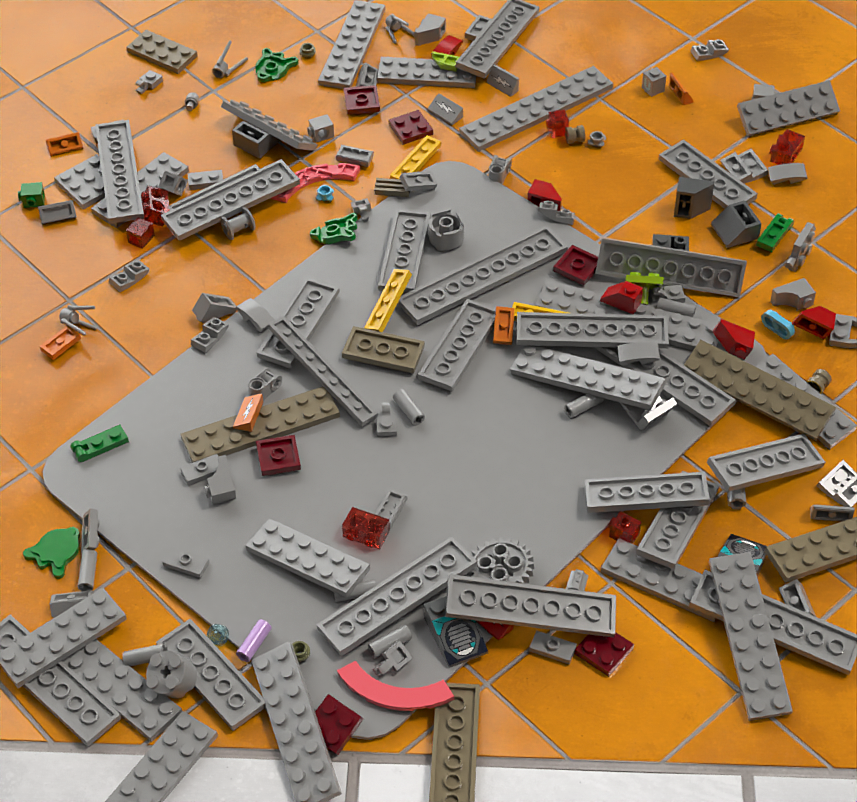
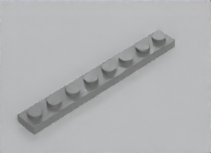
[268,316,378,427]

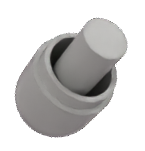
[185,92,199,111]

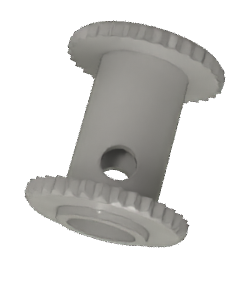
[220,207,256,240]

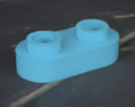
[761,310,795,339]

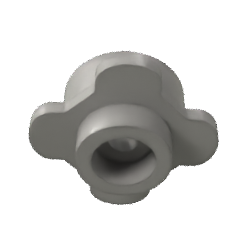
[588,131,606,147]

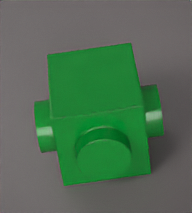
[18,182,45,208]

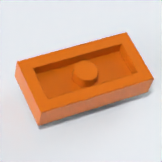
[493,306,515,345]
[40,326,81,360]

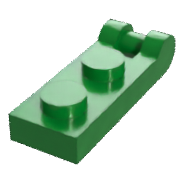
[756,213,795,252]
[70,424,129,462]

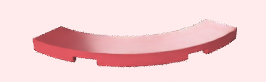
[270,163,360,203]
[337,661,455,711]

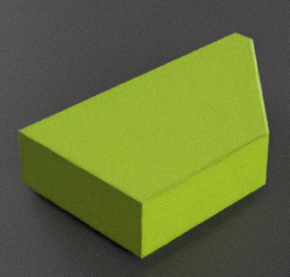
[432,51,460,72]

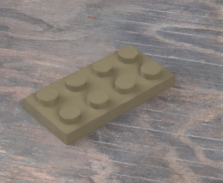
[126,30,198,74]
[342,326,425,373]

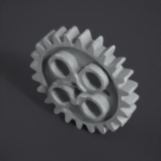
[468,537,535,584]

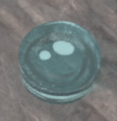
[207,624,229,646]

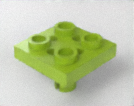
[625,272,664,305]

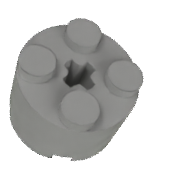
[428,209,464,251]
[146,651,197,699]

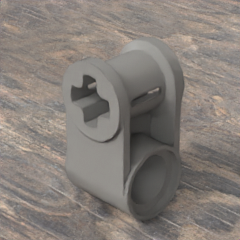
[489,155,512,184]
[248,367,283,401]

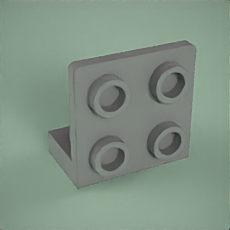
[620,396,677,431]

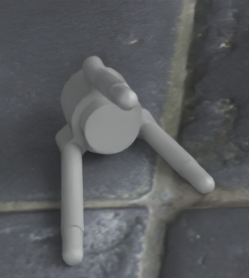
[385,14,414,44]
[212,41,248,78]
[59,305,97,336]

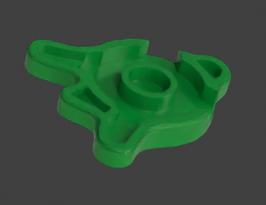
[255,48,299,82]
[309,213,358,244]
[23,527,80,579]

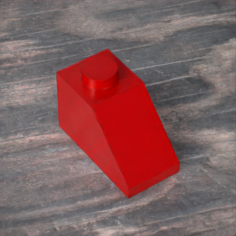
[527,179,562,211]
[600,281,643,314]
[792,306,836,340]
[713,319,755,359]

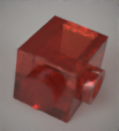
[546,109,569,138]
[126,217,155,249]
[608,511,642,544]

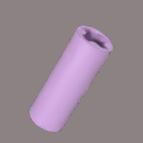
[236,619,272,662]

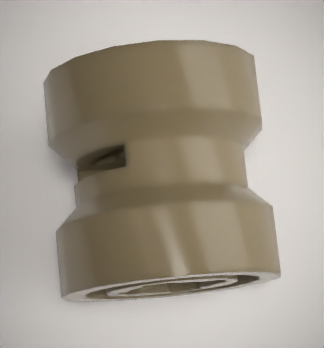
[565,125,585,144]
[807,369,832,394]

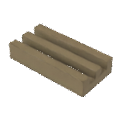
[374,178,410,197]

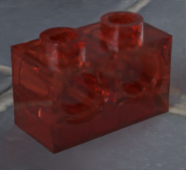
[769,129,805,165]
[141,185,170,227]
[342,507,390,550]

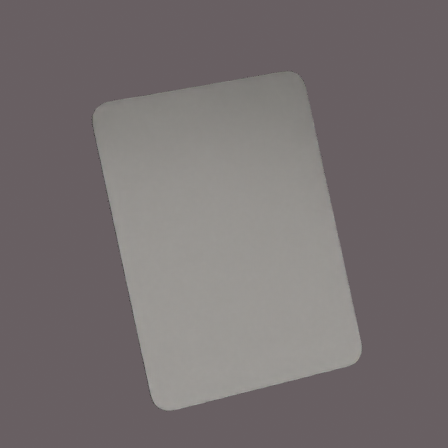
[43,161,768,740]

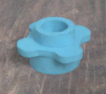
[316,185,334,201]

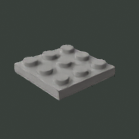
[54,154,105,209]

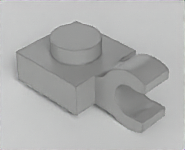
[135,70,163,94]
[350,198,371,221]
[651,285,685,303]
[377,403,397,437]
[373,641,413,676]

